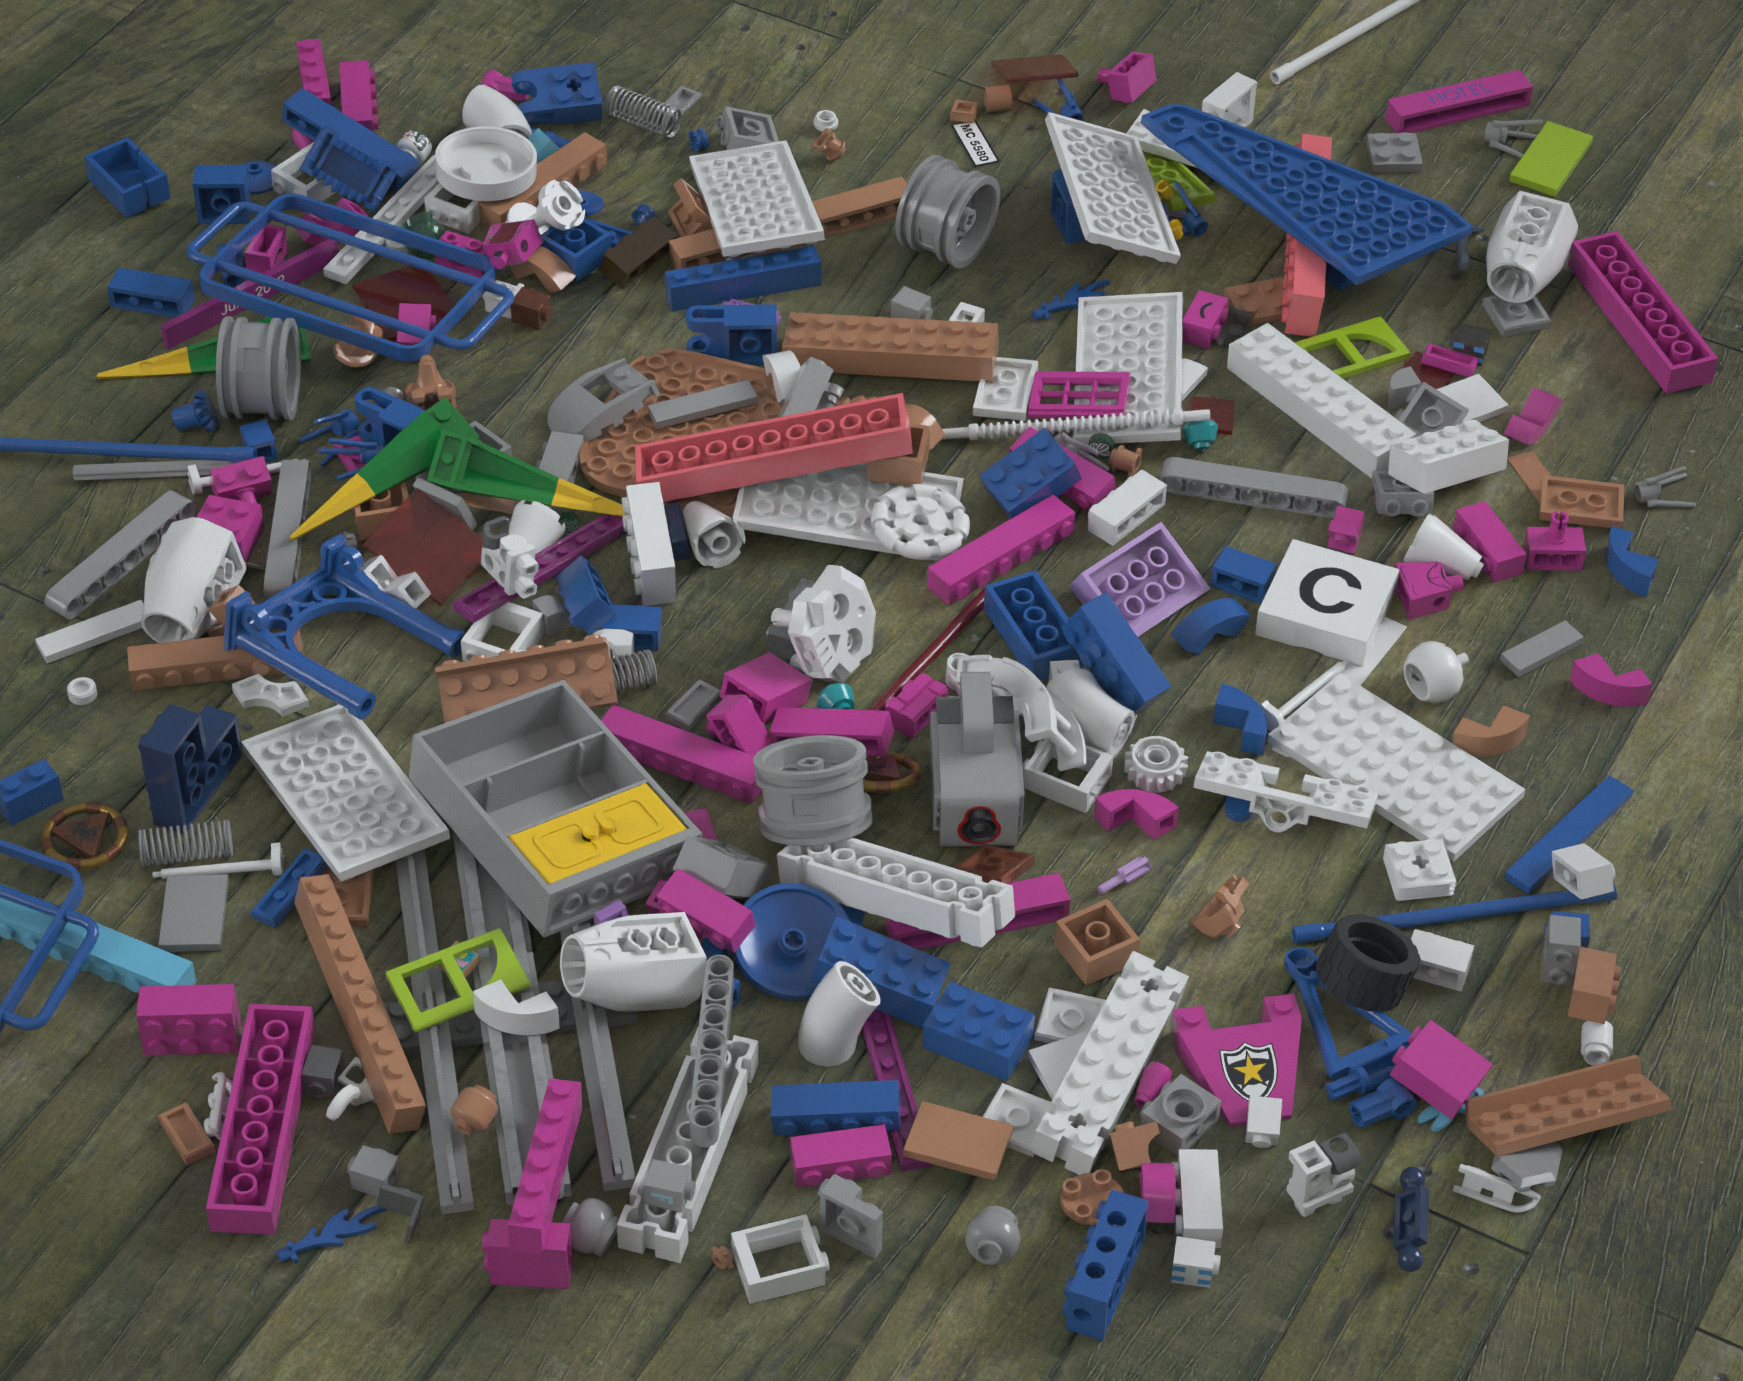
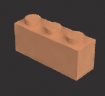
[1568,947,1621,1024]

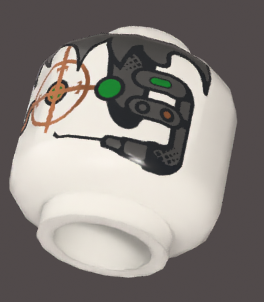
[396,130,432,166]

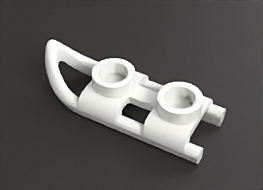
[204,1072,233,1140]
[1453,1164,1541,1213]

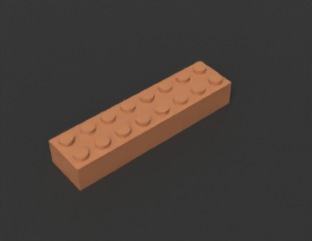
[782,312,999,382]

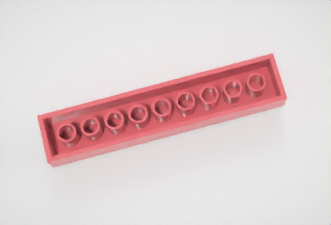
[1281,133,1332,337]
[635,393,913,502]

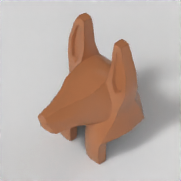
[405,355,457,411]

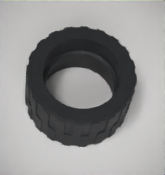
[1316,914,1421,1012]

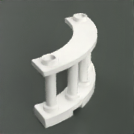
[956,655,1086,771]

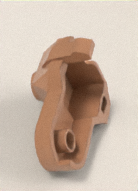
[1190,875,1249,939]

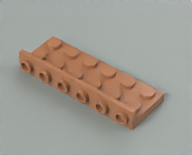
[435,635,618,723]
[1465,1055,1672,1157]

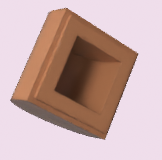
[984,84,1012,113]

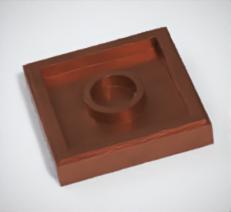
[953,844,1035,884]

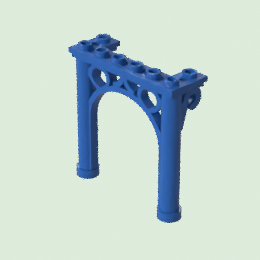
[224,533,466,720]

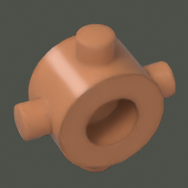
[711,1246,735,1270]

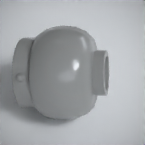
[562,1198,619,1257]
[965,1206,1021,1265]

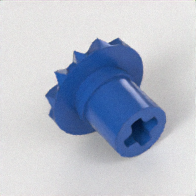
[172,389,218,432]

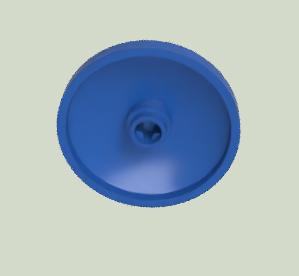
[733,883,850,1001]

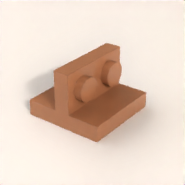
[667,178,713,237]

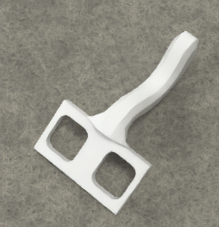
[326,1057,376,1121]

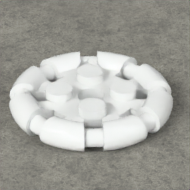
[871,484,970,560]

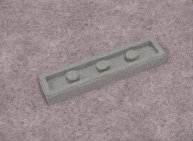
[648,380,758,429]

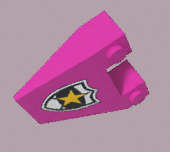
[1170,993,1302,1127]

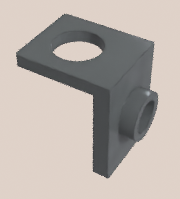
[377,1183,424,1244]

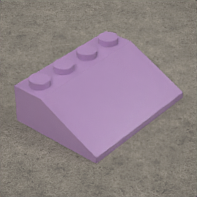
[1069,522,1210,637]

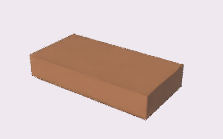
[157,1102,216,1166]

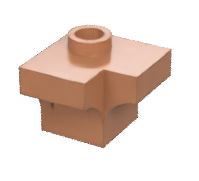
[1109,1121,1160,1173]

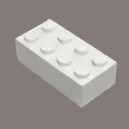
[1388,420,1509,494]
[622,482,676,606]

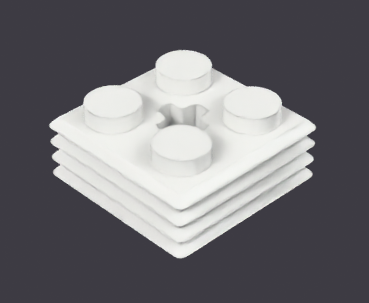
[1383,839,1456,901]

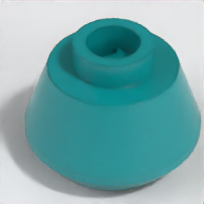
[1182,419,1218,451]
[817,683,855,710]

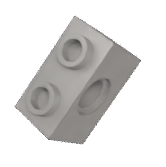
[1541,915,1581,985]

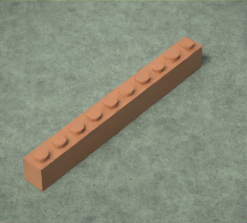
[669,176,907,270]
[294,874,426,1134]

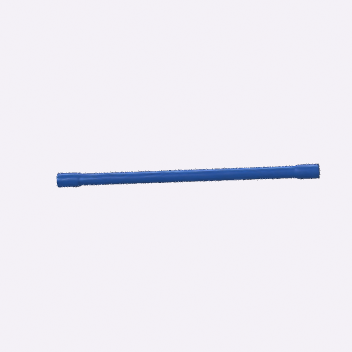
[0,437,257,463]
[1292,883,1617,944]

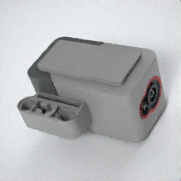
[929,672,1024,847]

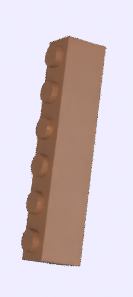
[479,133,607,228]
[127,629,303,691]

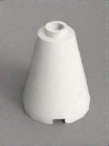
[509,500,566,554]
[682,501,746,568]
[1403,513,1484,581]

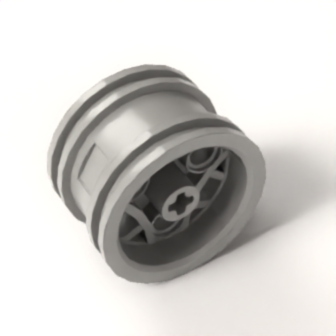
[895,155,1001,269]
[216,316,301,420]
[753,735,873,845]

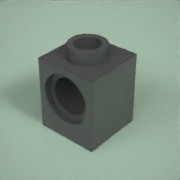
[301,1045,345,1098]

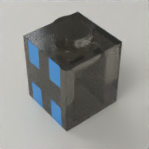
[1449,323,1491,366]

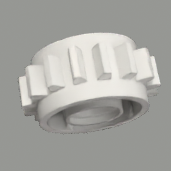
[1124,736,1188,793]

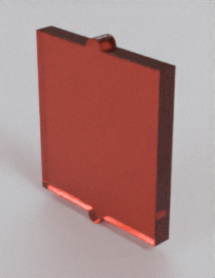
[1403,351,1456,389]
[1190,396,1235,435]

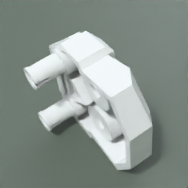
[771,565,876,682]

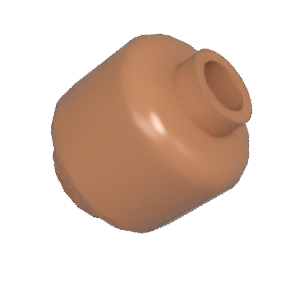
[450,1085,498,1135]

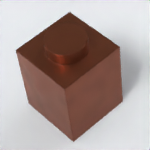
[510,287,553,330]

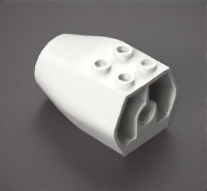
[1486,191,1578,303]
[141,517,247,643]
[560,912,707,1012]

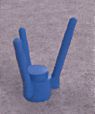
[1032,77,1084,121]
[1169,181,1209,237]
[298,409,360,467]
[318,438,383,481]

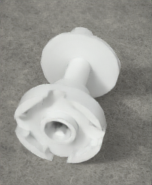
[505,180,585,234]

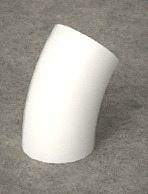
[462,85,532,139]
[1046,669,1134,759]
[798,961,880,1067]

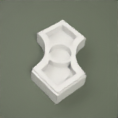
[232,674,309,717]

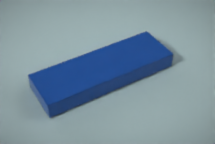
[250,848,328,928]

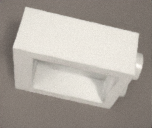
[1202,72,1257,127]
[271,141,337,201]
[425,183,480,234]
[461,602,544,661]
[1022,738,1113,813]
[731,1214,830,1304]

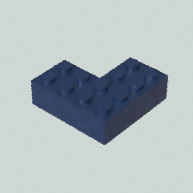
[138,704,244,834]

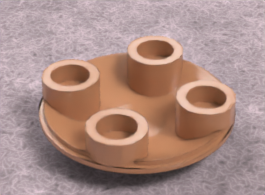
[1060,1169,1124,1225]

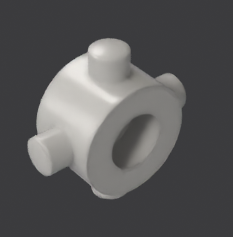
[343,531,358,549]

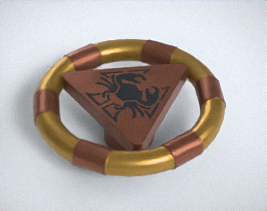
[863,752,923,795]
[40,802,129,871]

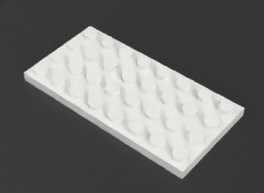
[1045,112,1181,264]
[689,141,825,257]
[1073,292,1183,445]
[733,463,964,561]
[1268,673,1525,862]
[241,705,450,882]

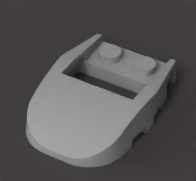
[548,358,660,442]

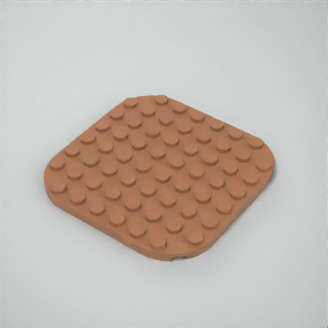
[579,349,784,519]

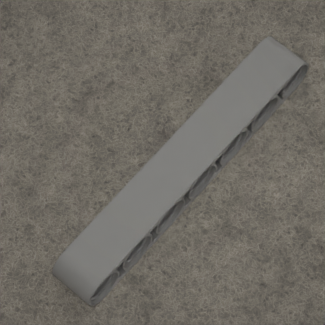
[1159,457,1348,518]
[264,460,311,600]
[45,490,196,620]
[689,955,734,1147]

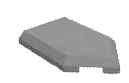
[1491,1142,1562,1193]

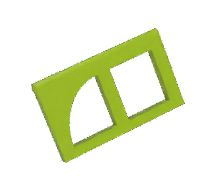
[1294,316,1411,379]
[386,928,531,1033]

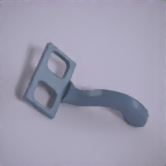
[1456,227,1484,271]

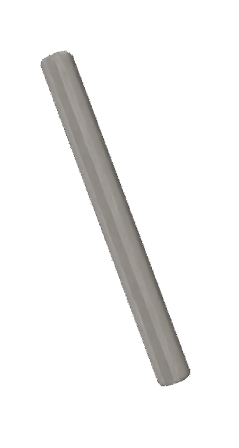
[73,460,234,481]

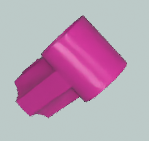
[480,70,528,102]

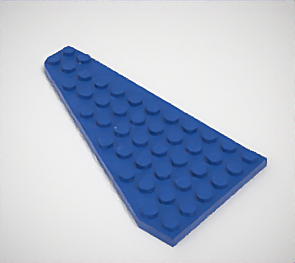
[1140,104,1474,285]

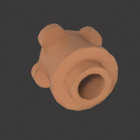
[812,128,845,161]
[1109,445,1143,478]

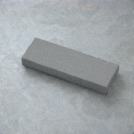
[1500,620,1584,677]

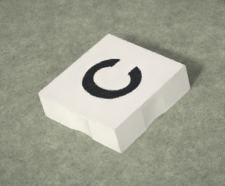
[1255,539,1399,666]

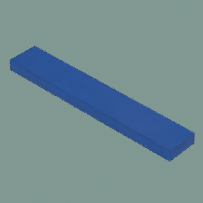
[1504,775,1633,894]

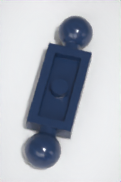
[1394,1167,1429,1272]

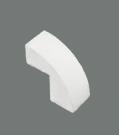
[762,350,800,403]
[360,555,432,608]
[473,979,560,1035]

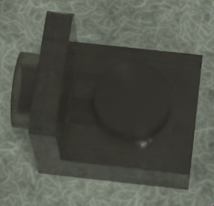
[1217,307,1254,349]

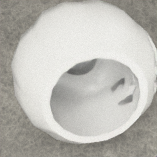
[1403,641,1469,704]

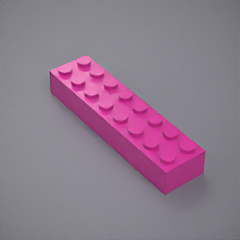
[1568,231,1718,394]
[206,1004,315,1235]

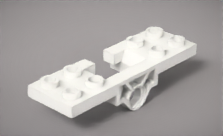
[1193,751,1379,832]

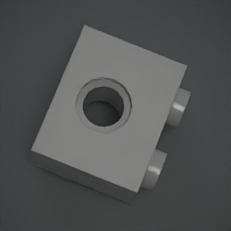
[1140,1074,1221,1156]

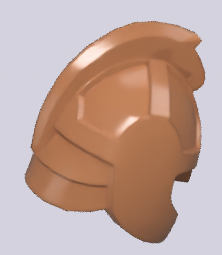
[333,315,383,368]

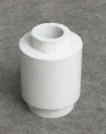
[1581,1021,1613,1066]

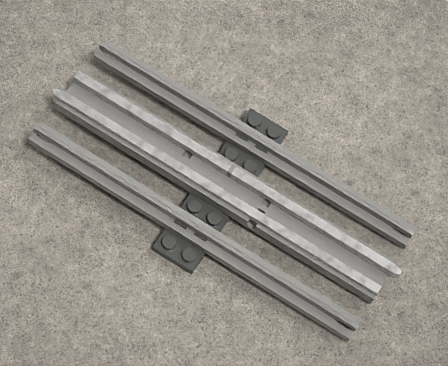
[383,830,637,1214]

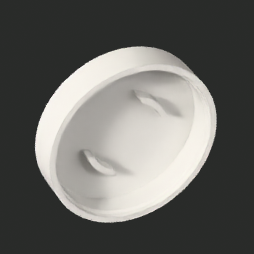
[435,126,537,201]

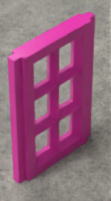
[1028,371,1131,419]

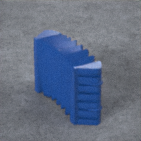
[299,125,400,213]

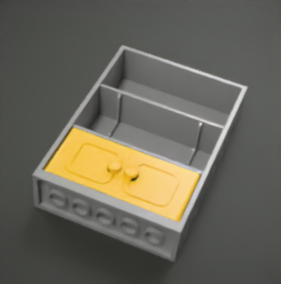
[409,680,702,937]

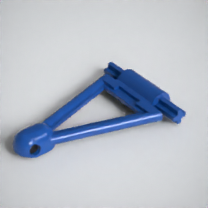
[1284,947,1412,1101]

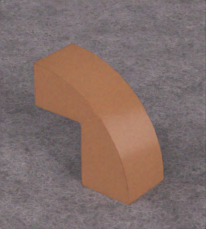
[508,246,576,294]
[1452,705,1530,757]

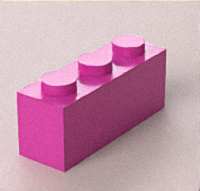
[1452,501,1527,583]
[656,868,756,953]
[790,1124,892,1187]

